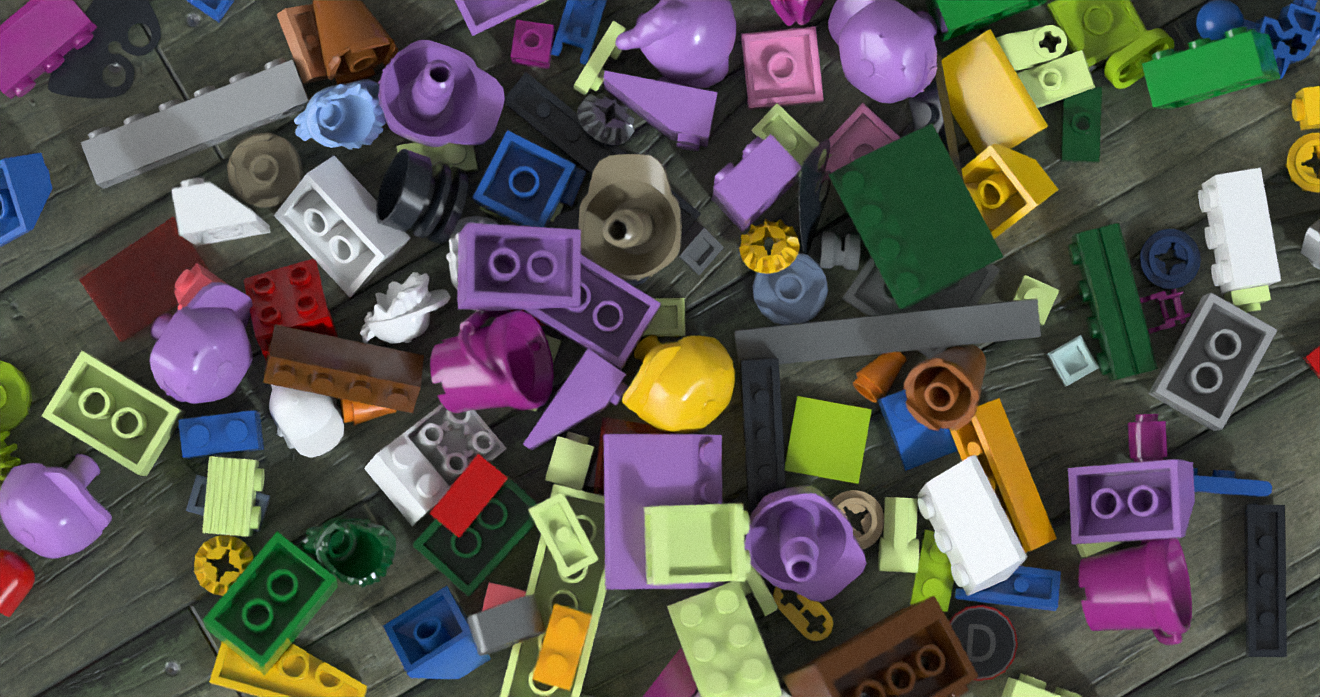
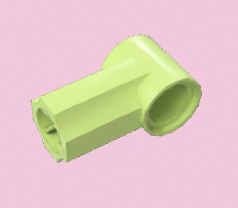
[878,497,919,573]

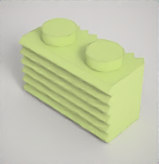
[202,456,264,536]

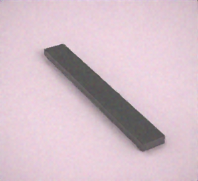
[735,298,1041,368]

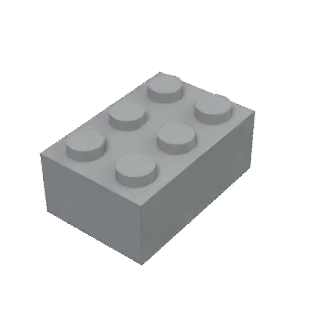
[1148,293,1277,431]

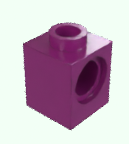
[511,20,555,69]

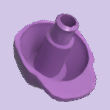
[828,0,937,104]
[378,40,505,147]
[150,282,253,404]
[0,454,112,559]
[744,485,866,602]

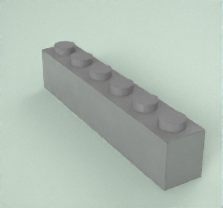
[80,58,310,189]

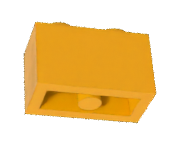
[532,603,593,690]

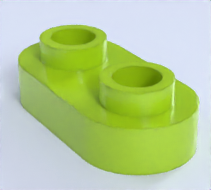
[1104,28,1174,89]

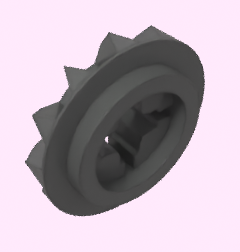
[577,93,635,145]

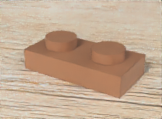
[277,4,329,84]

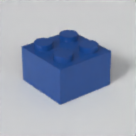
[473,130,576,228]

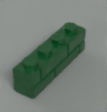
[1068,223,1158,382]

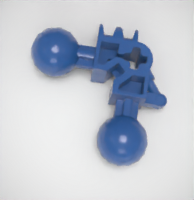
[1196,0,1320,80]

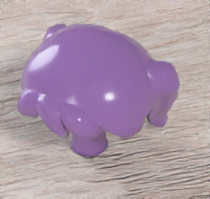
[615,0,736,89]

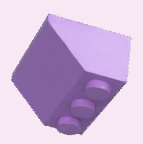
[1068,459,1195,545]

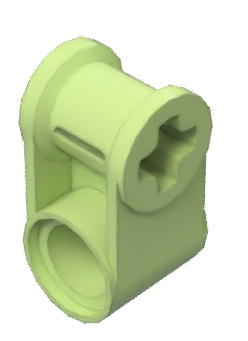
[996,25,1067,73]

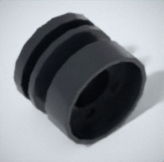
[376,149,468,244]

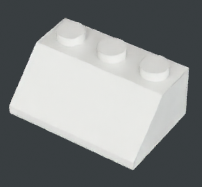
[274,156,411,297]
[172,178,271,246]
[917,455,1027,596]

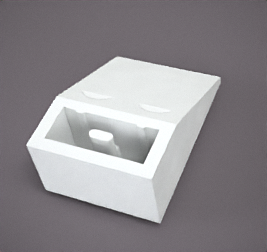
[364,404,507,526]

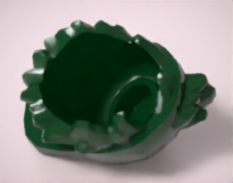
[300,516,396,588]

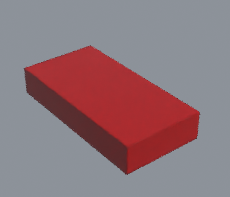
[430,454,508,538]

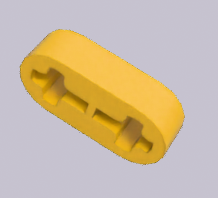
[772,586,833,641]

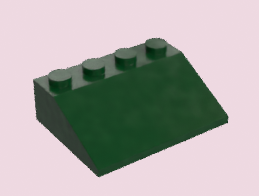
[828,123,1004,311]

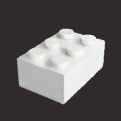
[1198,168,1281,294]

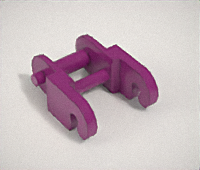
[1139,288,1191,334]

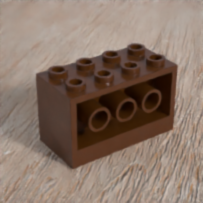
[783,595,979,697]

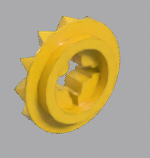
[1285,133,1320,193]
[739,218,800,274]
[194,535,254,596]

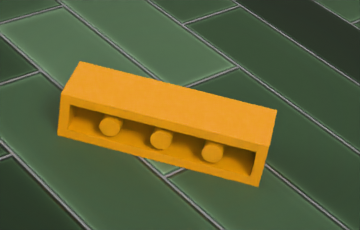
[949,398,1057,553]

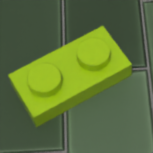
[909,530,954,612]

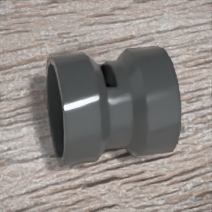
[820,231,861,271]

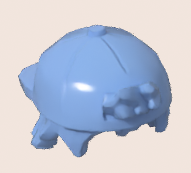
[294,79,386,150]

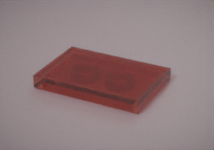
[79,217,212,343]

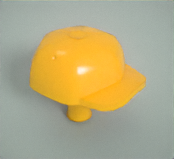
[622,335,735,434]

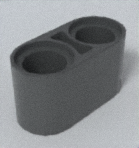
[467,594,546,656]

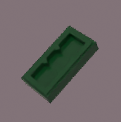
[1060,87,1102,163]

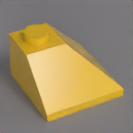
[961,143,1059,239]

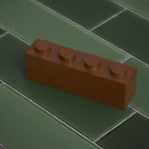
[263,325,424,413]

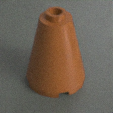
[312,0,398,84]
[904,344,986,431]

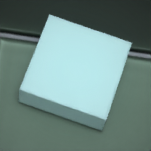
[1046,335,1099,387]

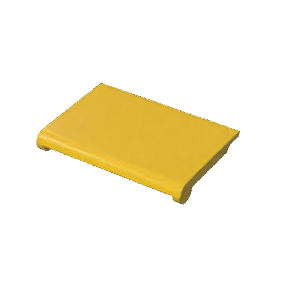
[942,29,1048,156]

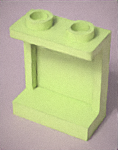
[644,503,751,585]

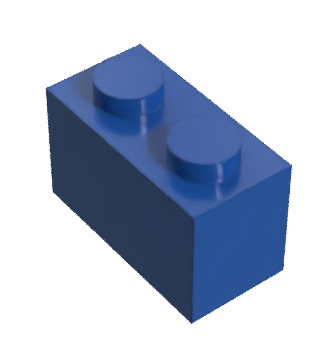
[178,410,264,459]

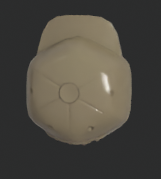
[579,154,682,281]

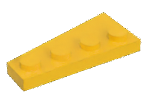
[209,642,368,697]

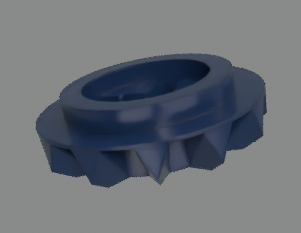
[1139,229,1201,289]

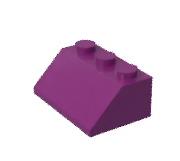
[0,0,98,99]

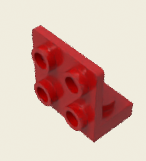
[244,259,339,359]

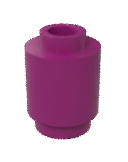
[1128,414,1167,463]

